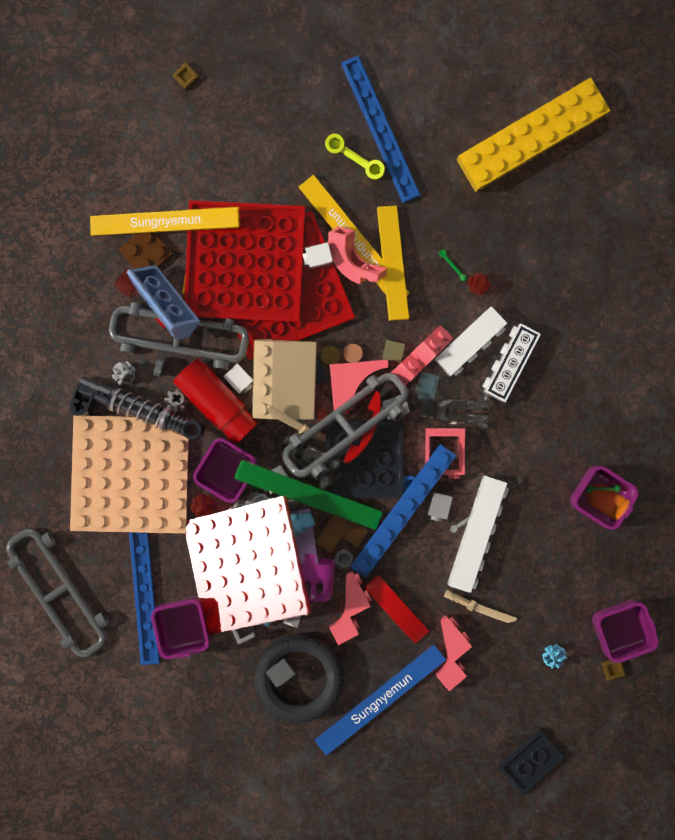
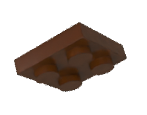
[118,233,173,269]

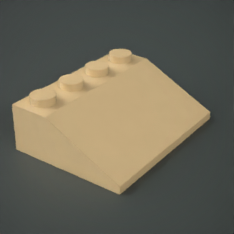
[252,339,317,419]

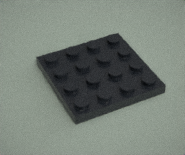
[326,421,403,498]

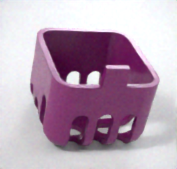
[301,553,335,602]

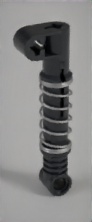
[70,377,205,440]

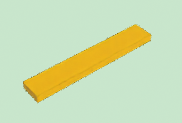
[377,206,409,321]

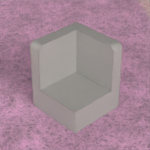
[232,625,256,644]

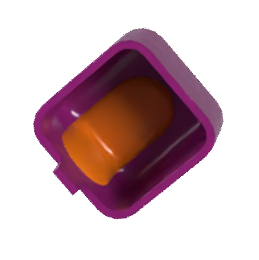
[570,466,638,530]

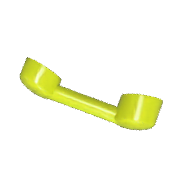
[325,134,385,180]

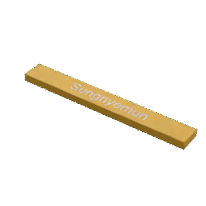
[299,175,410,296]
[90,207,240,236]

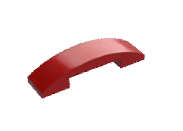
[343,391,380,463]
[364,574,429,644]

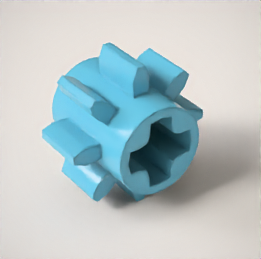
[542,644,567,669]

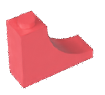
[330,360,388,414]

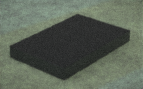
[497,728,566,795]

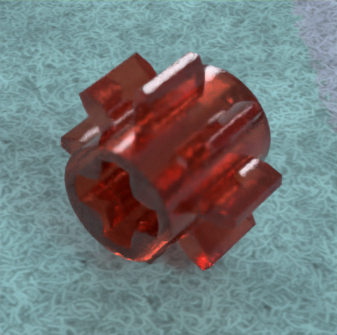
[466,273,491,296]
[190,494,215,517]

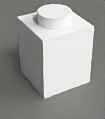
[303,243,333,269]
[223,364,253,394]

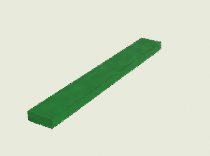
[235,460,383,530]

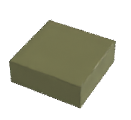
[382,340,405,363]

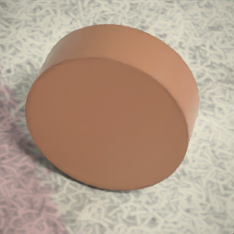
[343,344,363,363]

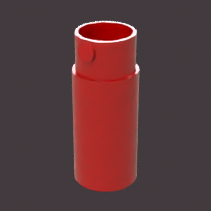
[173,357,259,445]

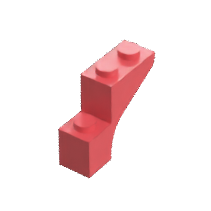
[391,325,454,385]
[329,571,371,645]
[436,615,472,691]

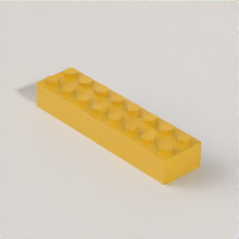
[456,78,611,192]

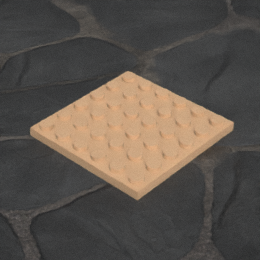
[70,416,189,533]

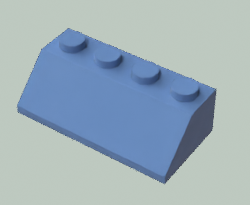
[127,265,200,340]

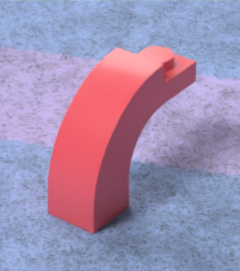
[328,226,387,284]

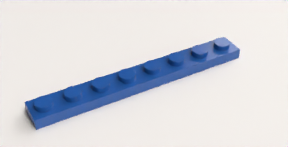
[350,444,456,578]

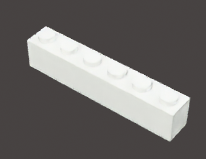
[447,475,509,593]

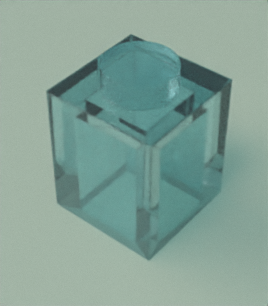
[414,372,440,402]

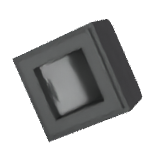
[266,658,296,687]

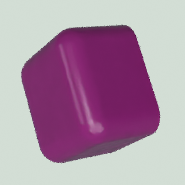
[193,438,258,503]
[151,597,210,659]
[592,600,658,663]

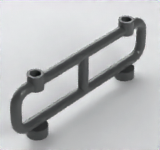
[109,302,249,370]
[283,373,409,480]
[7,529,110,657]

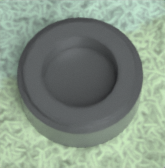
[153,357,166,377]
[334,549,353,569]

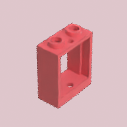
[425,428,465,479]

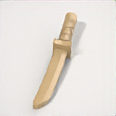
[267,405,326,442]
[444,590,517,623]

